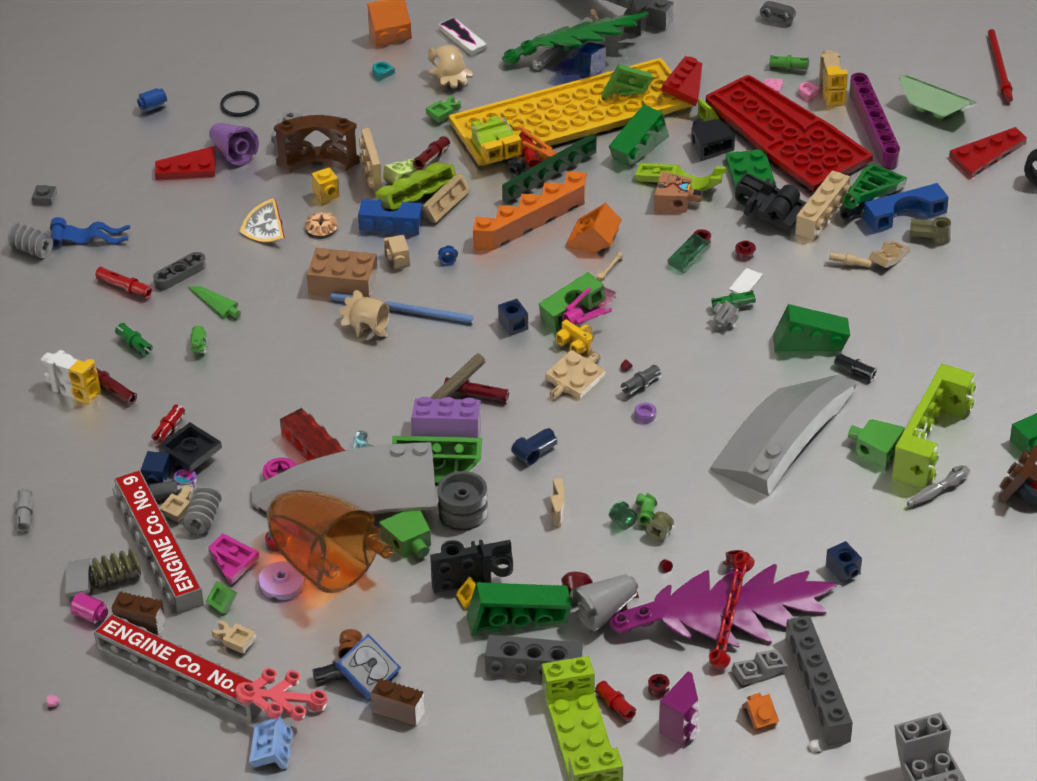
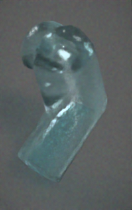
[353,430,374,449]

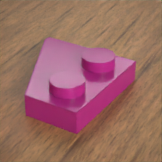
[208,533,260,585]

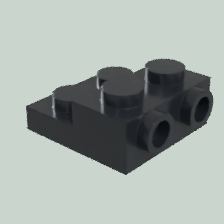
[158,422,222,472]

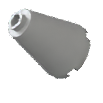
[570,574,638,631]

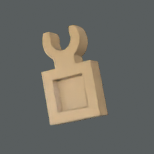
[211,620,256,654]

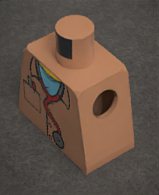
[654,171,703,212]

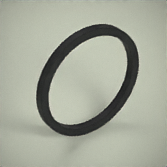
[220,91,259,117]

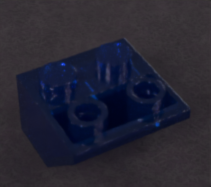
[554,42,606,79]

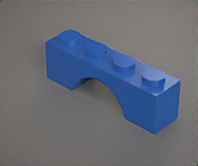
[863,183,949,232]

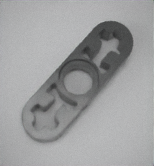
[153,252,206,290]

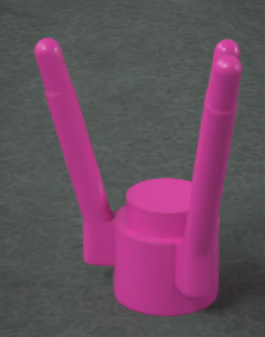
[562,288,613,326]

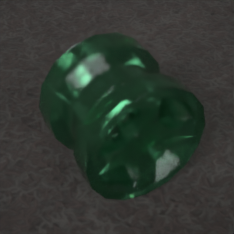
[609,501,638,530]

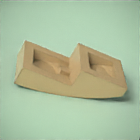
[869,240,911,268]
[550,477,565,528]

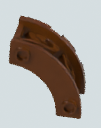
[274,115,360,173]

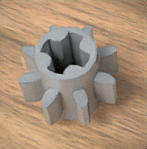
[713,300,739,326]

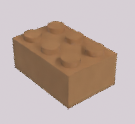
[307,248,378,297]

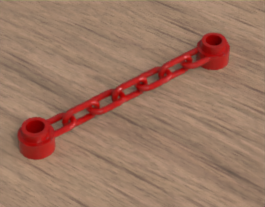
[709,551,755,670]

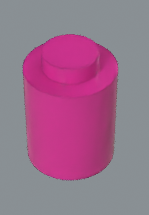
[70,592,108,624]

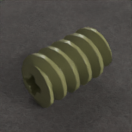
[90,548,141,587]

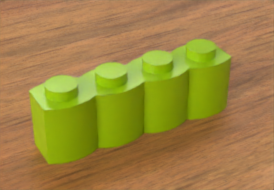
[375,162,456,209]

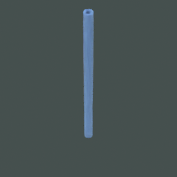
[331,292,474,324]

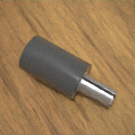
[149,480,193,501]

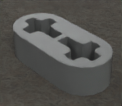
[760,1,796,24]

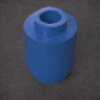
[137,88,167,112]

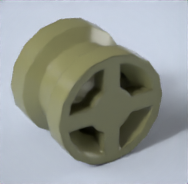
[646,512,674,541]

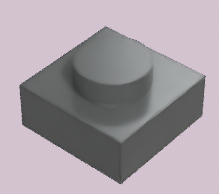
[32,185,57,205]

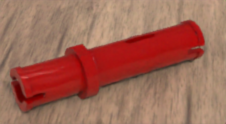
[95,267,153,299]

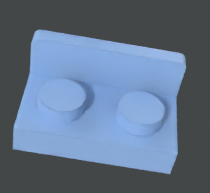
[249,717,293,769]

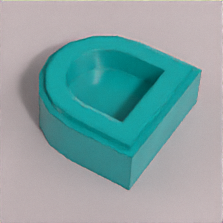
[372,62,395,81]

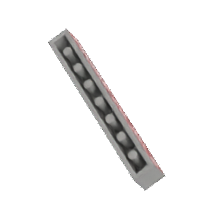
[112,470,204,614]
[94,614,268,722]

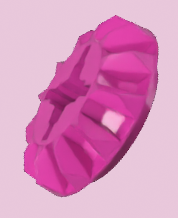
[263,457,297,480]

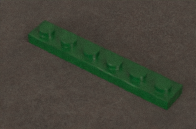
[502,134,597,204]

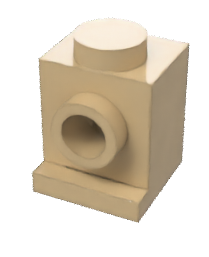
[384,235,410,269]

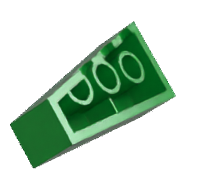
[467,582,572,636]

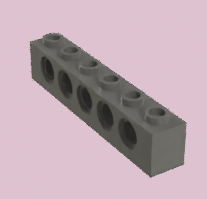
[785,615,853,746]

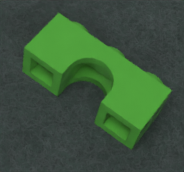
[538,272,606,331]

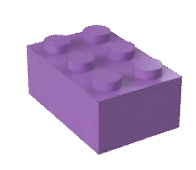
[411,397,481,438]

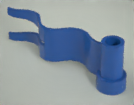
[50,217,130,247]

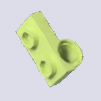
[383,159,426,185]

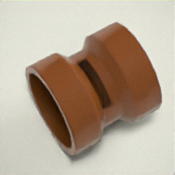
[338,629,363,659]

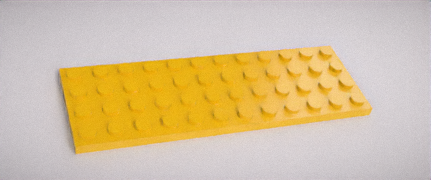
[449,58,694,166]

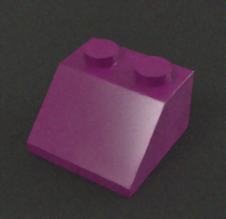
[659,671,699,746]

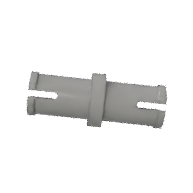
[15,489,33,532]

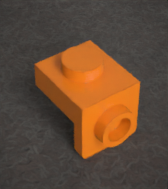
[742,693,779,730]

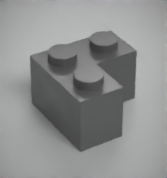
[624,0,674,36]

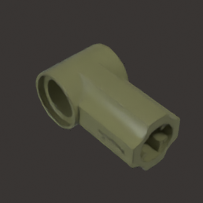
[910,217,951,244]

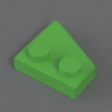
[602,64,654,98]

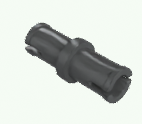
[621,365,661,396]

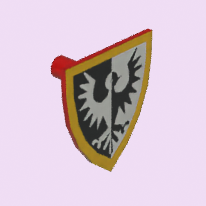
[240,198,285,242]

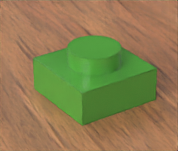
[206,581,237,614]

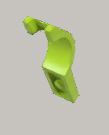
[635,163,727,192]

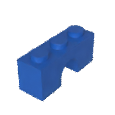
[358,199,423,234]

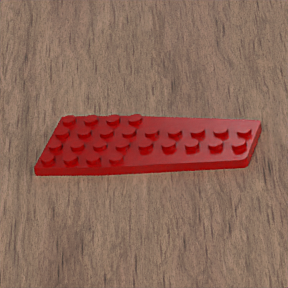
[705,75,873,192]

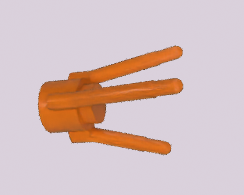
[516,125,557,163]

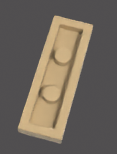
[422,173,470,223]

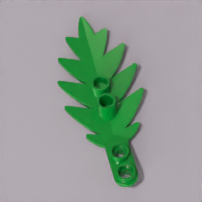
[502,12,649,65]

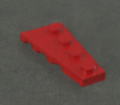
[660,56,703,106]
[949,127,1027,178]

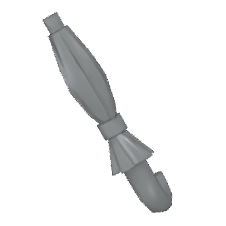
[907,465,970,507]

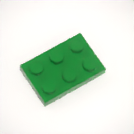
[726,149,777,196]

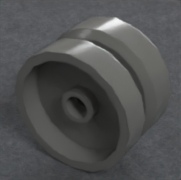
[437,471,488,529]

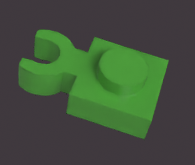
[426,96,461,123]

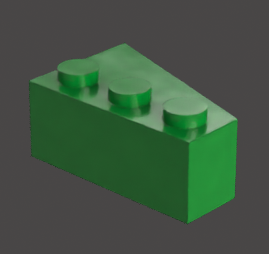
[609,104,669,167]

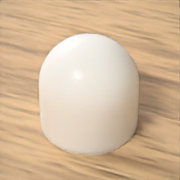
[809,739,823,752]

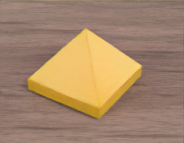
[456,577,476,610]

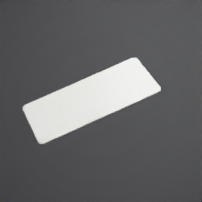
[729,268,763,293]

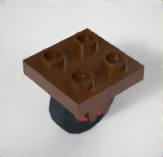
[998,445,1037,505]

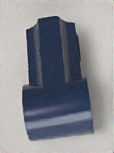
[511,428,557,466]

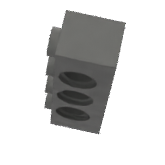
[485,634,584,677]

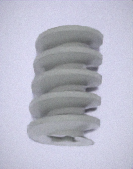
[8,222,53,258]
[183,486,222,535]

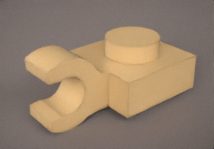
[160,485,194,522]

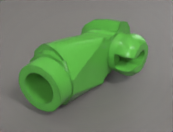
[190,325,207,355]
[635,493,657,526]

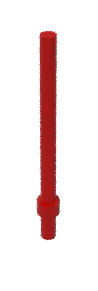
[988,29,1013,102]

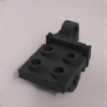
[735,172,807,232]
[430,540,513,593]

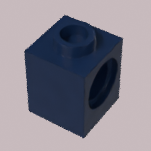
[498,299,528,336]
[141,451,171,486]
[826,541,862,583]

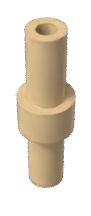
[829,252,871,268]

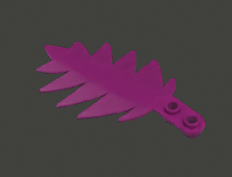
[610,564,837,648]

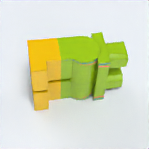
[471,115,522,165]

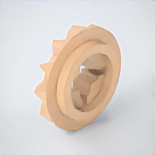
[305,212,338,236]

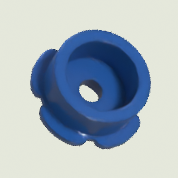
[438,245,458,265]

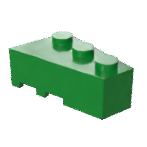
[773,304,850,351]

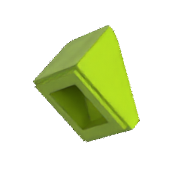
[697,98,720,122]

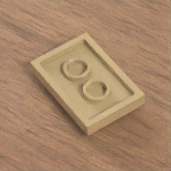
[359,128,382,196]

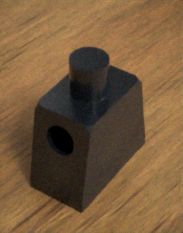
[691,119,735,161]

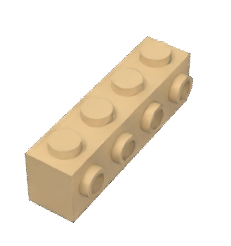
[795,170,851,241]

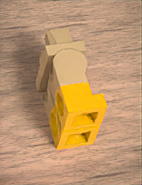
[819,50,848,106]

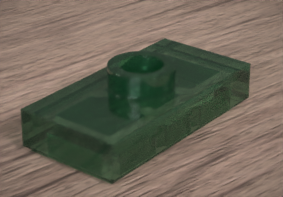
[667,233,710,274]

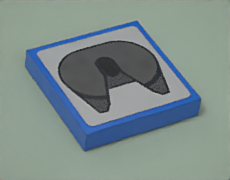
[335,634,401,700]

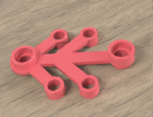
[235,668,328,721]

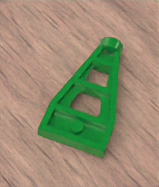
[842,163,907,209]

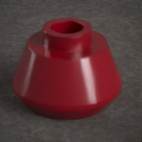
[561,572,593,599]

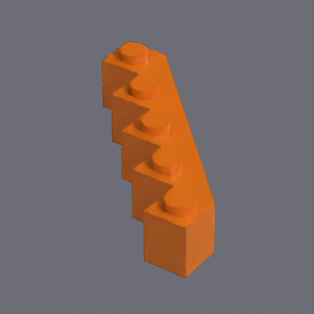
[473,171,587,250]

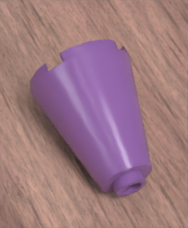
[209,123,259,166]

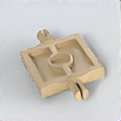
[545,350,606,400]

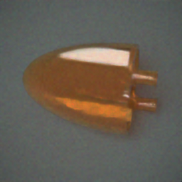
[267,489,393,593]

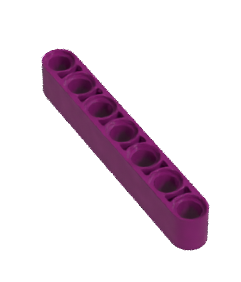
[850,72,900,170]

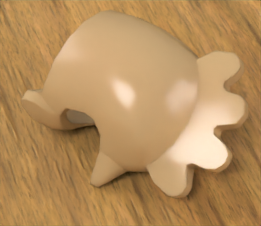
[428,45,473,88]
[339,290,390,338]

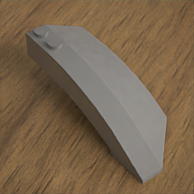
[710,375,858,496]
[252,442,436,536]

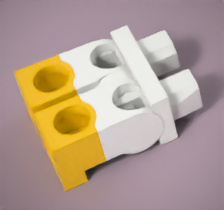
[41,350,101,405]

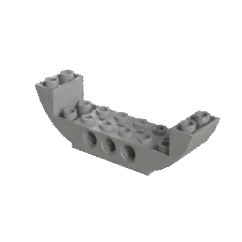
[894,712,966,781]

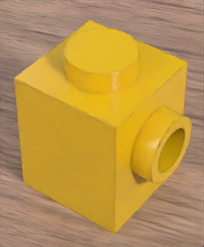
[311,167,340,203]

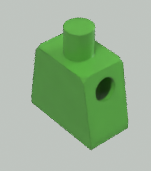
[848,419,905,469]
[379,510,431,558]

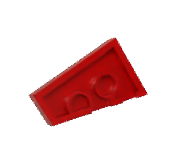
[155,146,216,180]

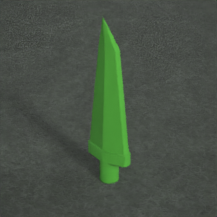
[189,286,241,319]

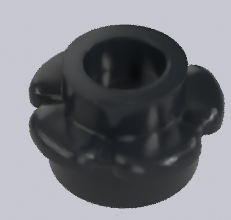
[507,157,526,175]

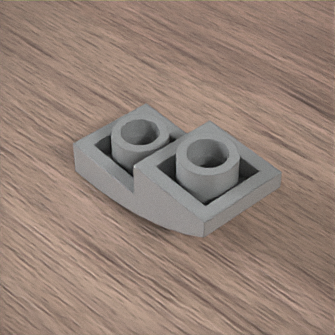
[65,558,92,598]
[731,649,788,686]

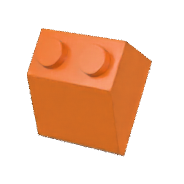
[367,0,412,46]
[566,203,622,253]

